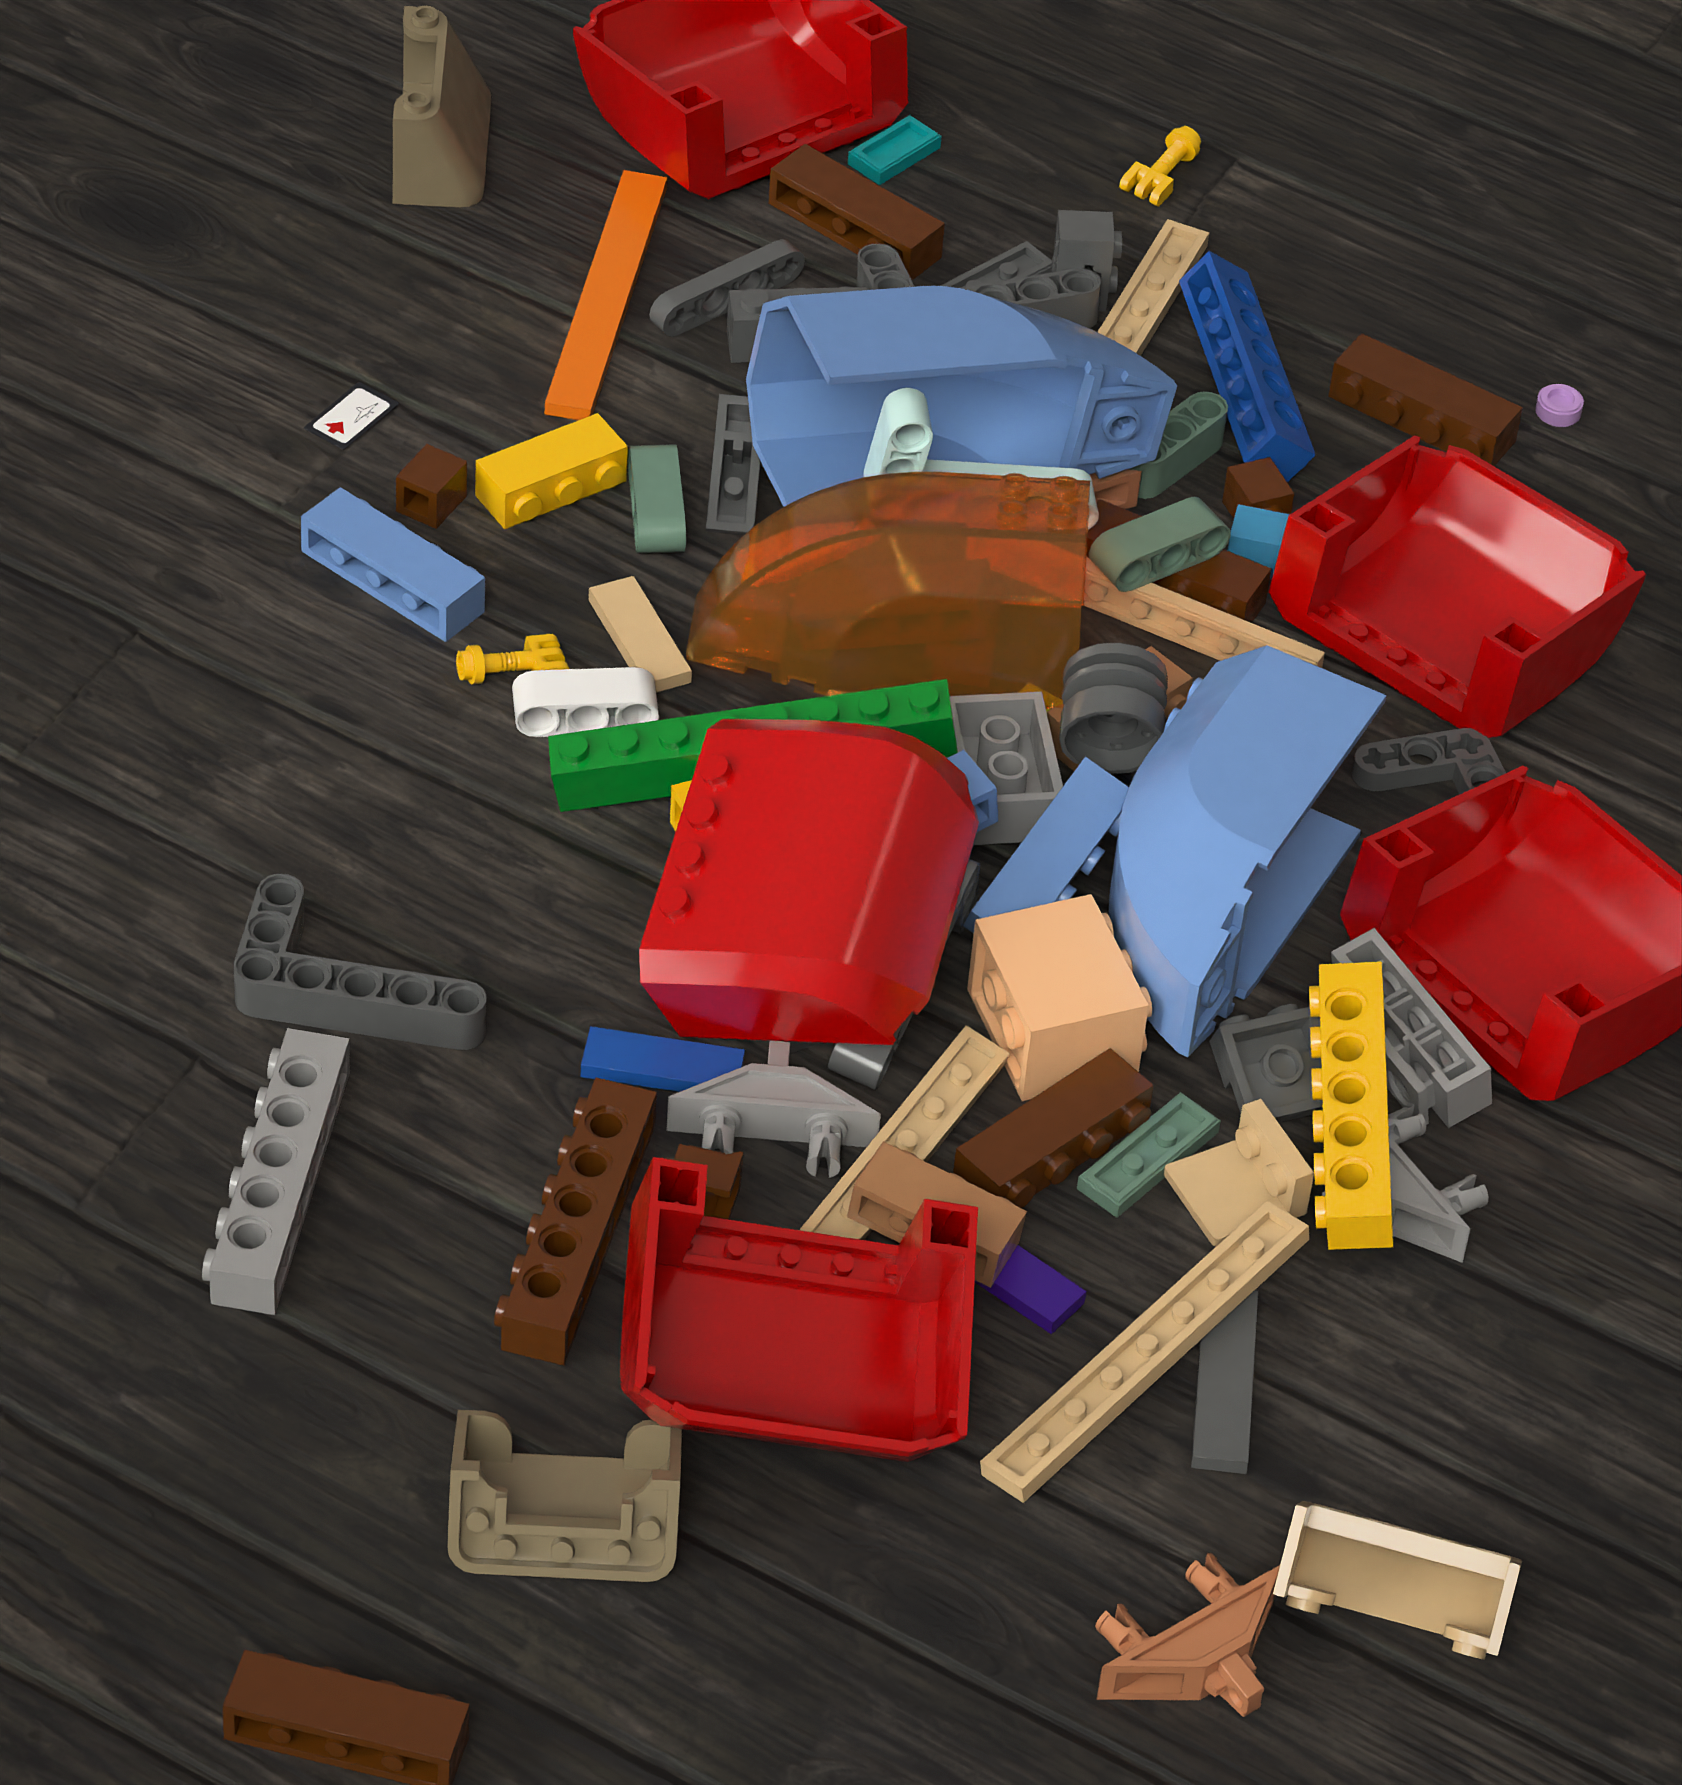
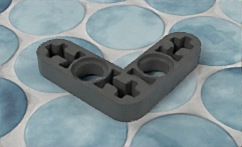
[1351,728,1506,794]

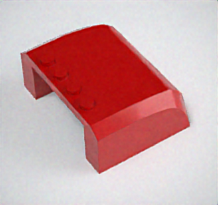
[573,0,908,199]
[1269,435,1646,738]
[639,719,979,1045]
[1340,766,1682,1101]
[620,1157,978,1462]

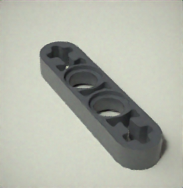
[649,239,805,337]

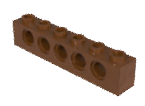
[494,1077,657,1366]

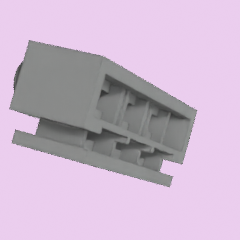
[1331,928,1492,1128]

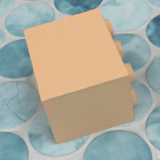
[967,894,1152,1101]

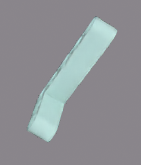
[863,388,1099,533]

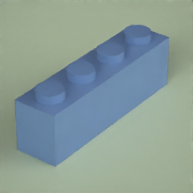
[301,487,485,642]
[963,756,1129,934]

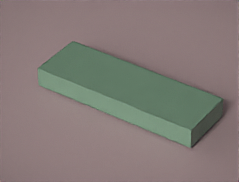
[1077,1092,1221,1218]

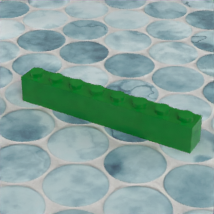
[548,679,958,812]

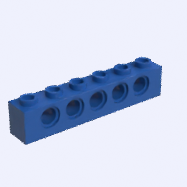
[1179,251,1316,482]

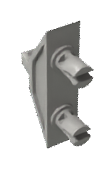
[666,1041,881,1178]
[1322,1103,1489,1263]

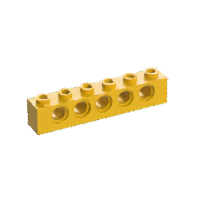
[1309,962,1393,1250]

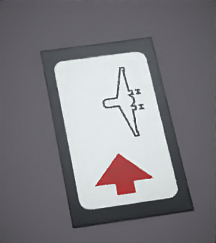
[304,382,400,450]

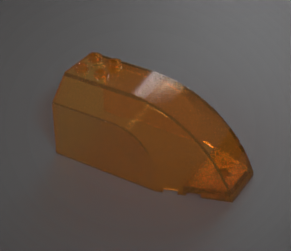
[686,472,1090,710]

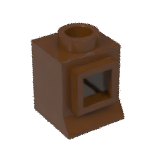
[665,1144,744,1220]

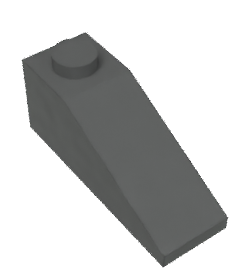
[706,394,761,536]

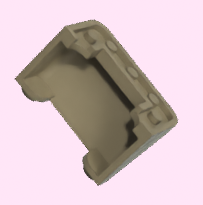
[393,6,491,207]
[447,1410,682,1582]

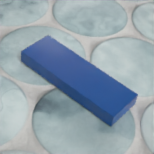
[580,1026,745,1092]

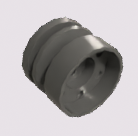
[1059,643,1168,774]

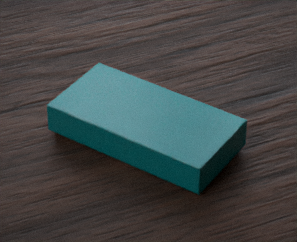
[848,115,942,185]

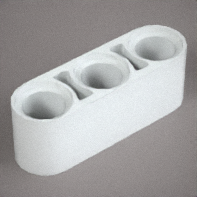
[512,667,659,737]

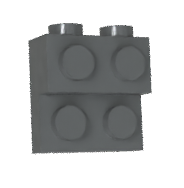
[1209,1004,1323,1123]

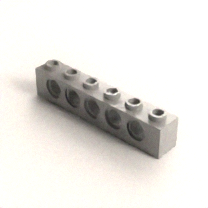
[202,1028,350,1315]

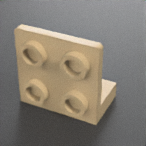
[1164,1099,1314,1246]

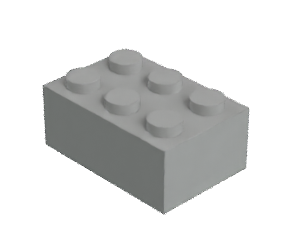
[946,691,1063,845]

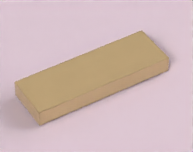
[589,576,692,693]

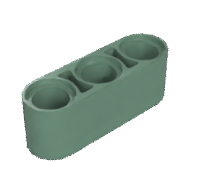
[1129,392,1228,499]
[628,444,686,553]
[1089,497,1231,592]

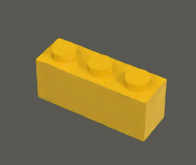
[475,413,628,529]

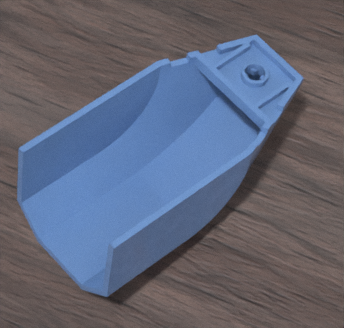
[746,286,1177,527]
[1108,645,1386,1057]

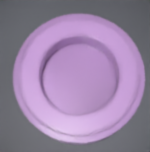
[1535,384,1584,427]

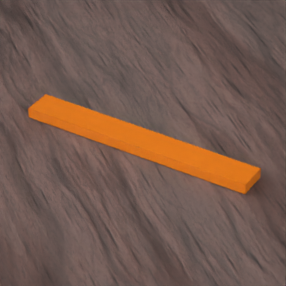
[544,170,667,420]

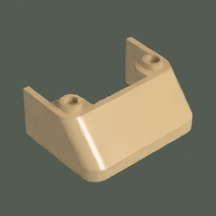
[1273,1501,1522,1659]

